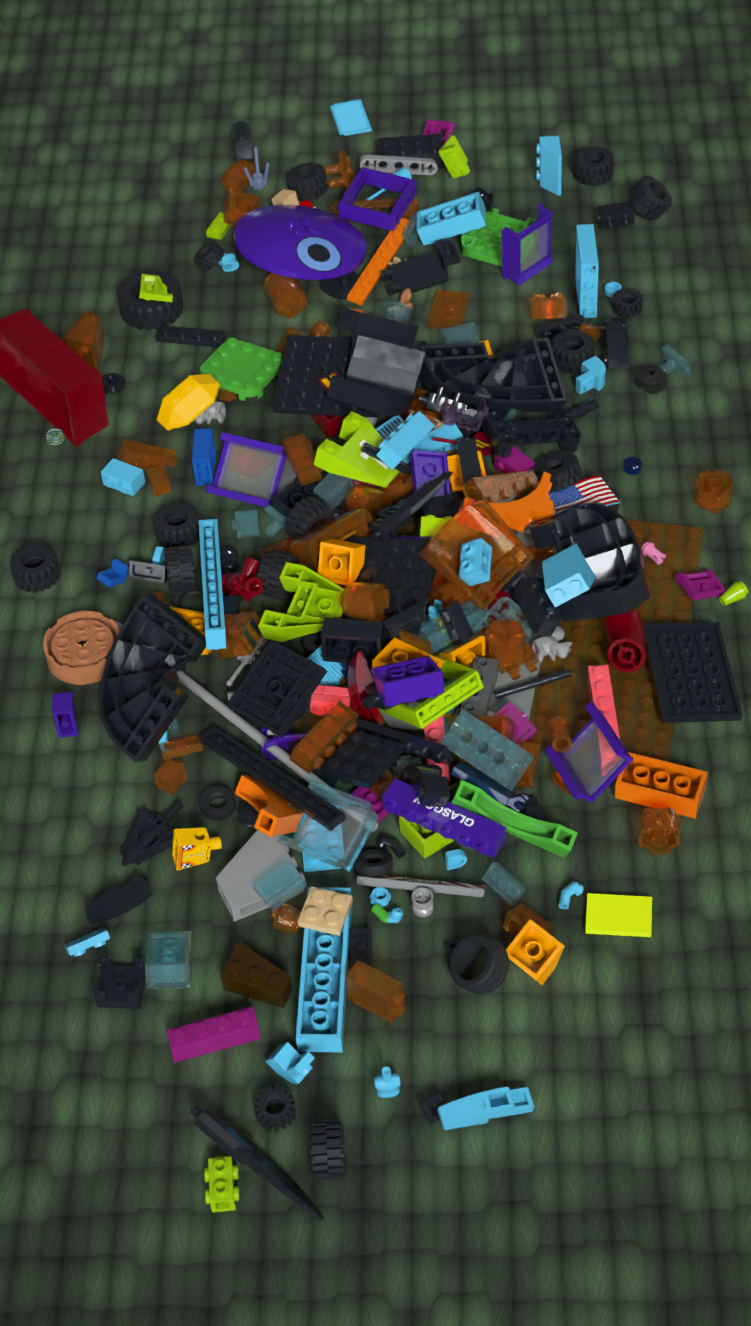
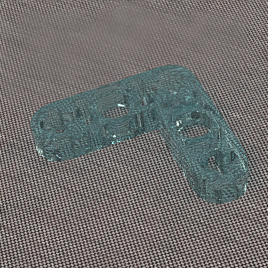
[472,597,539,642]

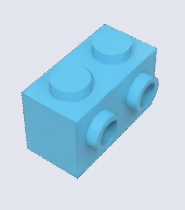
[101,458,145,496]
[459,538,492,586]

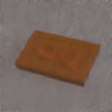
[427,290,470,331]

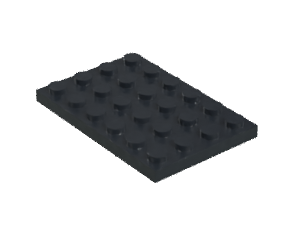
[643,622,743,723]

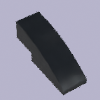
[85,875,152,924]

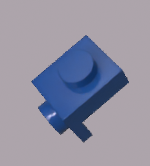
[97,558,129,587]

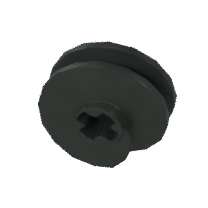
[635,365,667,394]

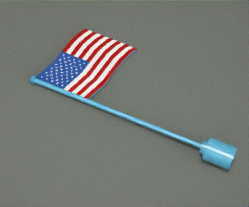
[548,475,620,514]

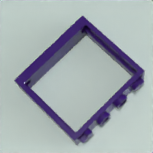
[337,167,417,231]

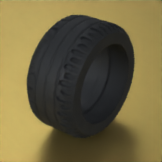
[450,933,509,995]

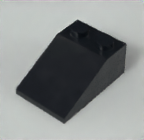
[420,493,460,519]

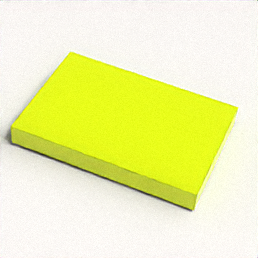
[585,893,652,937]

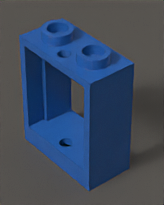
[192,429,216,486]

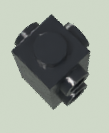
[596,202,634,229]

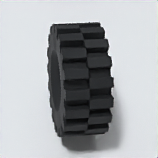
[533,451,582,492]

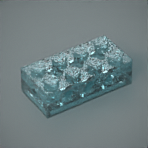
[440,710,534,791]

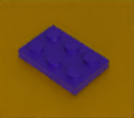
[410,450,451,497]

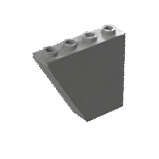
[216,830,306,921]

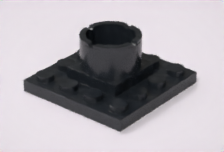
[226,640,328,738]

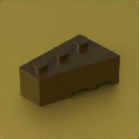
[221,941,293,1008]

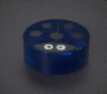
[623,457,642,475]

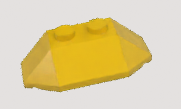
[157,374,221,431]

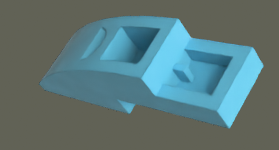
[437,1086,534,1130]

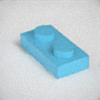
[64,928,110,957]

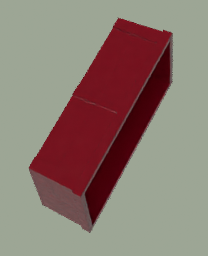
[0,308,109,447]

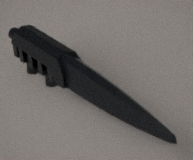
[418,386,507,429]
[368,471,453,540]
[190,1106,324,1221]

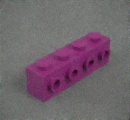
[166,1007,261,1063]

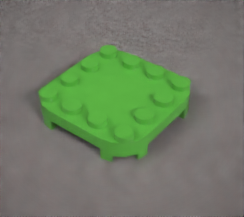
[461,208,537,267]
[200,338,282,401]

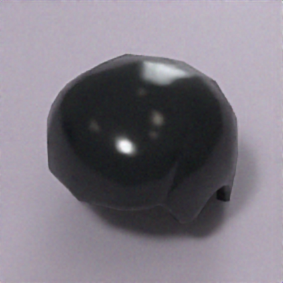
[470,188,494,210]

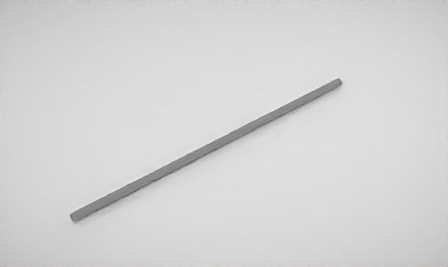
[115,620,378,832]

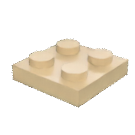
[298,886,353,936]

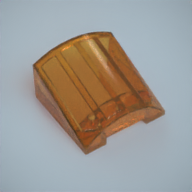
[419,499,535,610]

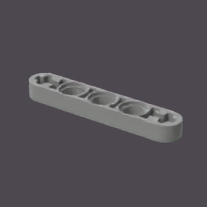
[360,155,438,175]

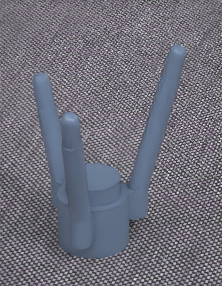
[244,147,270,190]

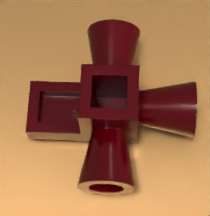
[221,557,263,602]

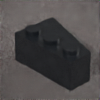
[513,577,561,636]

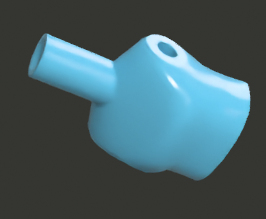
[218,250,239,272]
[374,1067,400,1098]

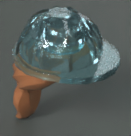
[383,288,413,322]

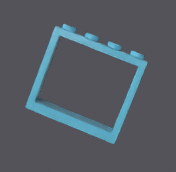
[575,224,599,318]

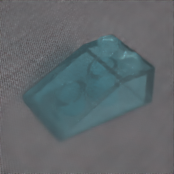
[145,931,192,990]

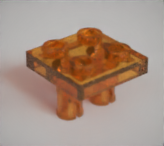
[324,150,355,191]

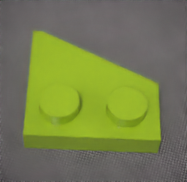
[139,274,173,303]

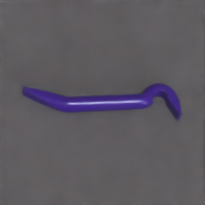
[263,726,332,749]

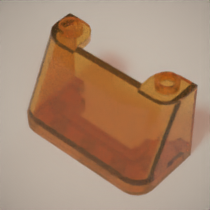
[289,508,373,573]

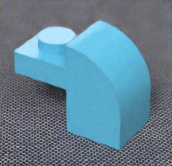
[576,356,606,394]
[265,1042,315,1084]

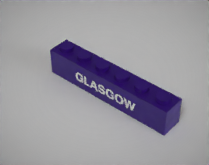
[382,779,506,858]

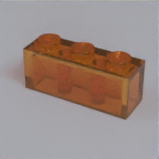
[283,434,324,486]

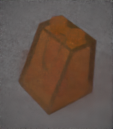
[63,311,105,371]

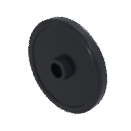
[321,271,360,299]

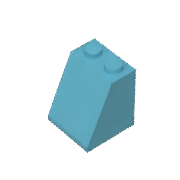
[542,543,596,607]

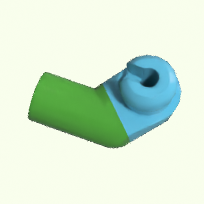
[371,903,403,923]

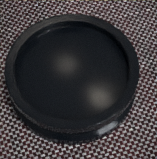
[238,801,259,828]

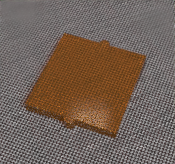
[399,629,434,655]

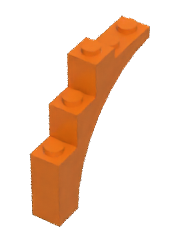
[456,472,555,538]

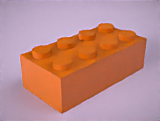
[615,752,708,819]

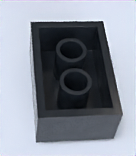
[321,617,385,665]

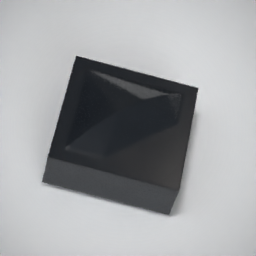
[418,1092,446,1125]

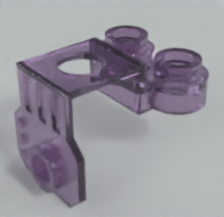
[440,398,488,432]

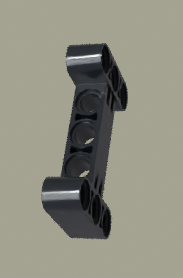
[482,407,581,458]

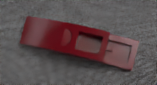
[348,651,385,726]

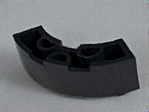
[600,318,630,369]
[400,764,450,807]

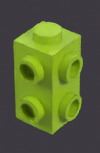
[204,1155,240,1212]

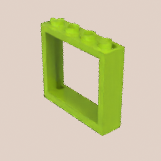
[381,655,484,729]

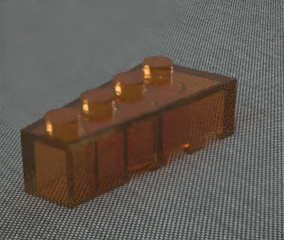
[461,470,539,503]
[289,701,359,774]

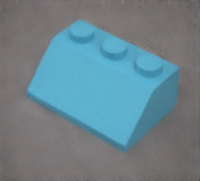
[536,136,562,195]

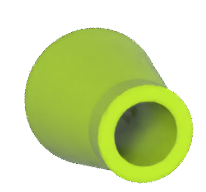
[719,581,748,607]

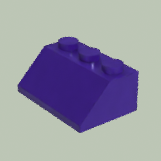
[371,656,444,707]

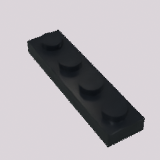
[155,325,226,348]

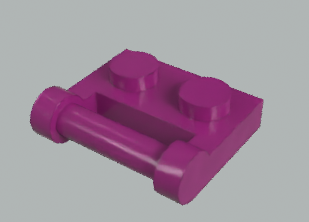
[422,120,455,146]
[675,569,726,600]

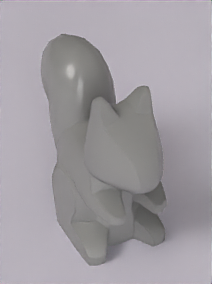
[193,400,226,425]
[532,626,572,663]

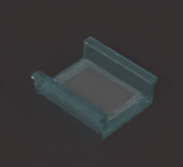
[278,780,379,872]

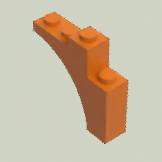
[235,775,303,837]

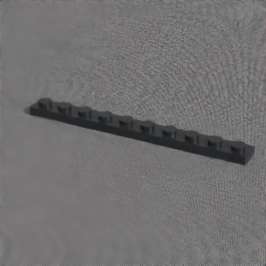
[199,726,346,831]

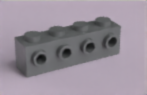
[455,656,499,733]

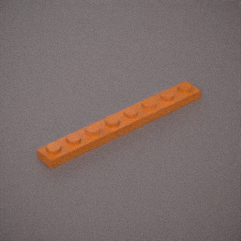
[347,218,414,306]

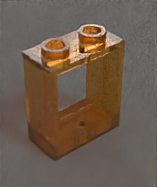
[346,960,406,1024]

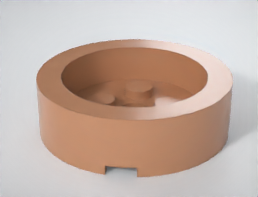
[43,611,120,685]

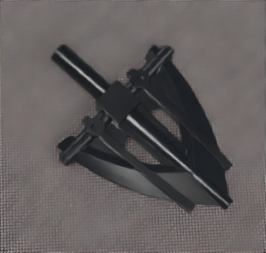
[120,801,183,867]

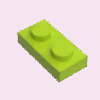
[206,212,235,240]

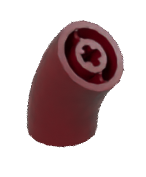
[604,609,646,673]

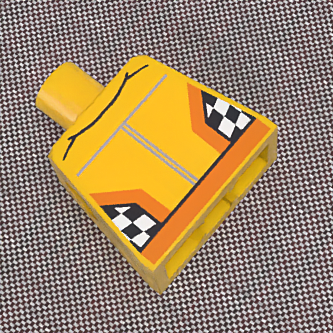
[172,828,222,870]

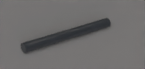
[493,669,572,699]

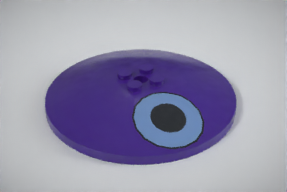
[234,205,366,280]

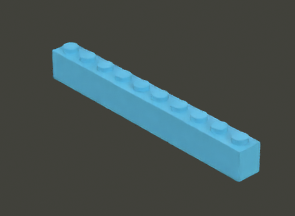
[199,519,226,650]

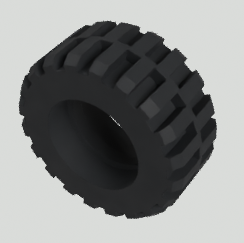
[117,270,184,331]

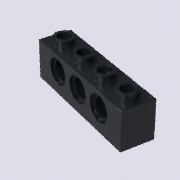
[233,121,253,160]

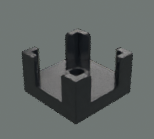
[93,956,147,1009]

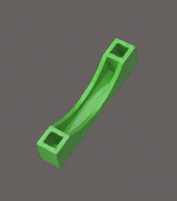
[450,780,577,858]

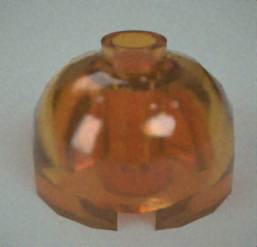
[378,472,414,503]

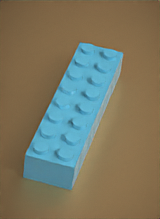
[296,887,352,1052]

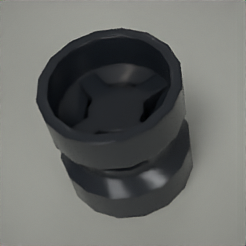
[220,547,239,573]

